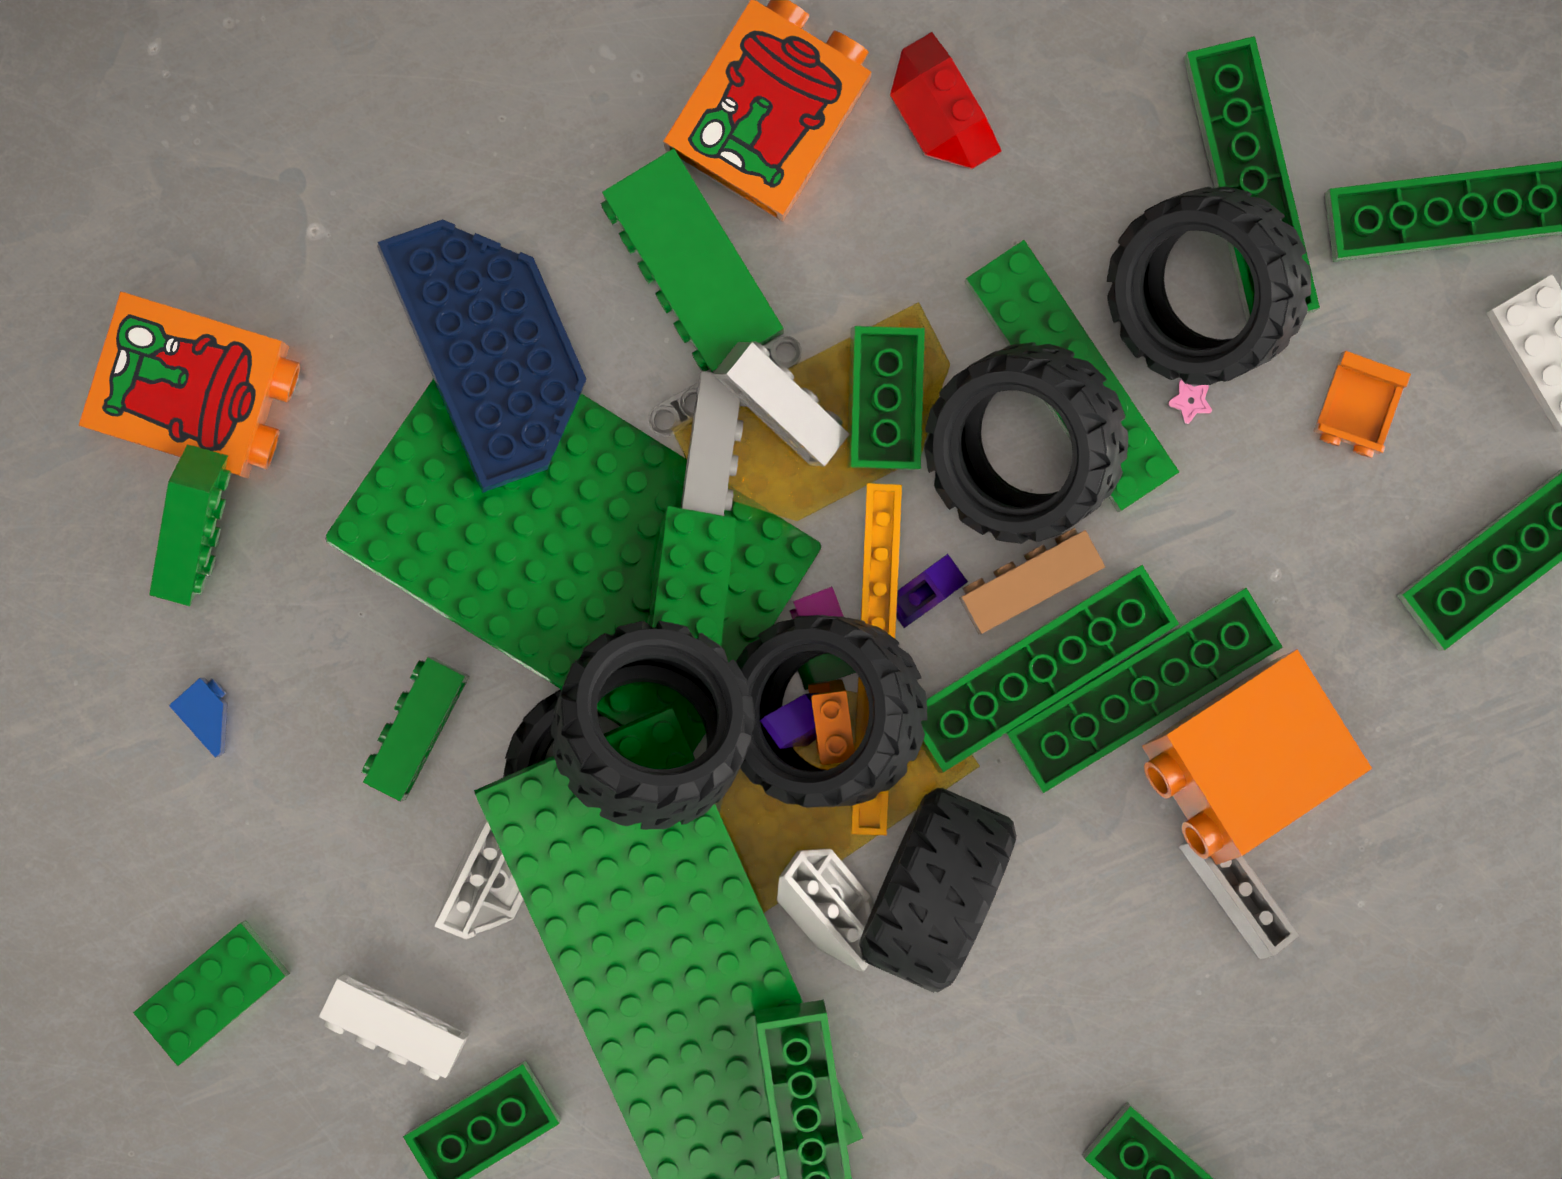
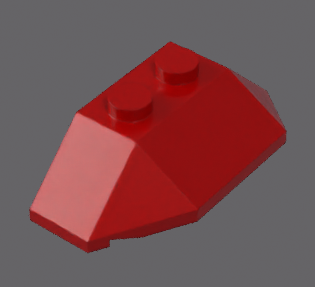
[890,32,1002,169]

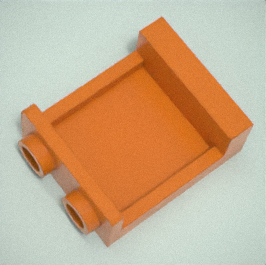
[1313,351,1411,458]
[808,679,855,765]

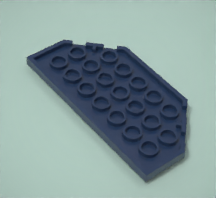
[377,219,586,493]

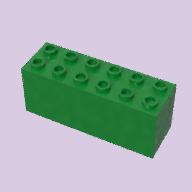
[600,148,784,373]

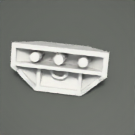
[434,819,523,940]
[777,849,873,972]

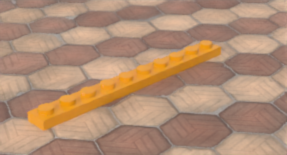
[851,483,902,836]

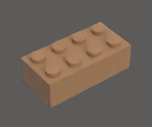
[959,528,1105,635]

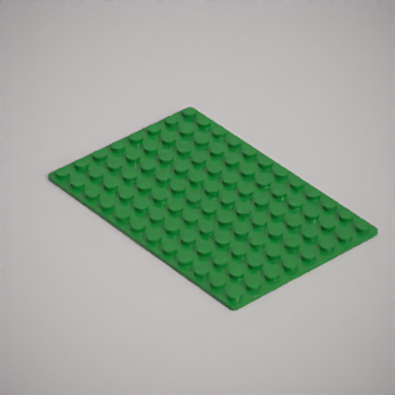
[325,379,821,752]

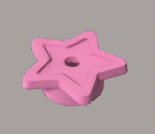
[1167,379,1212,424]

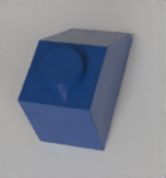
[169,677,228,758]

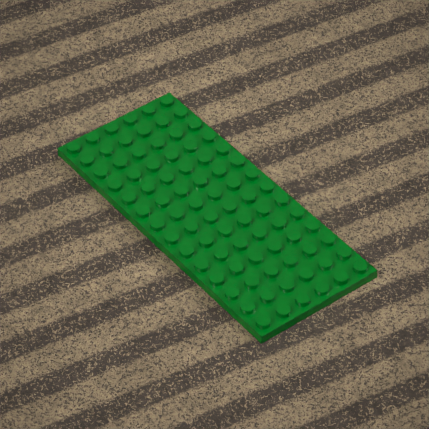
[474,705,863,1179]

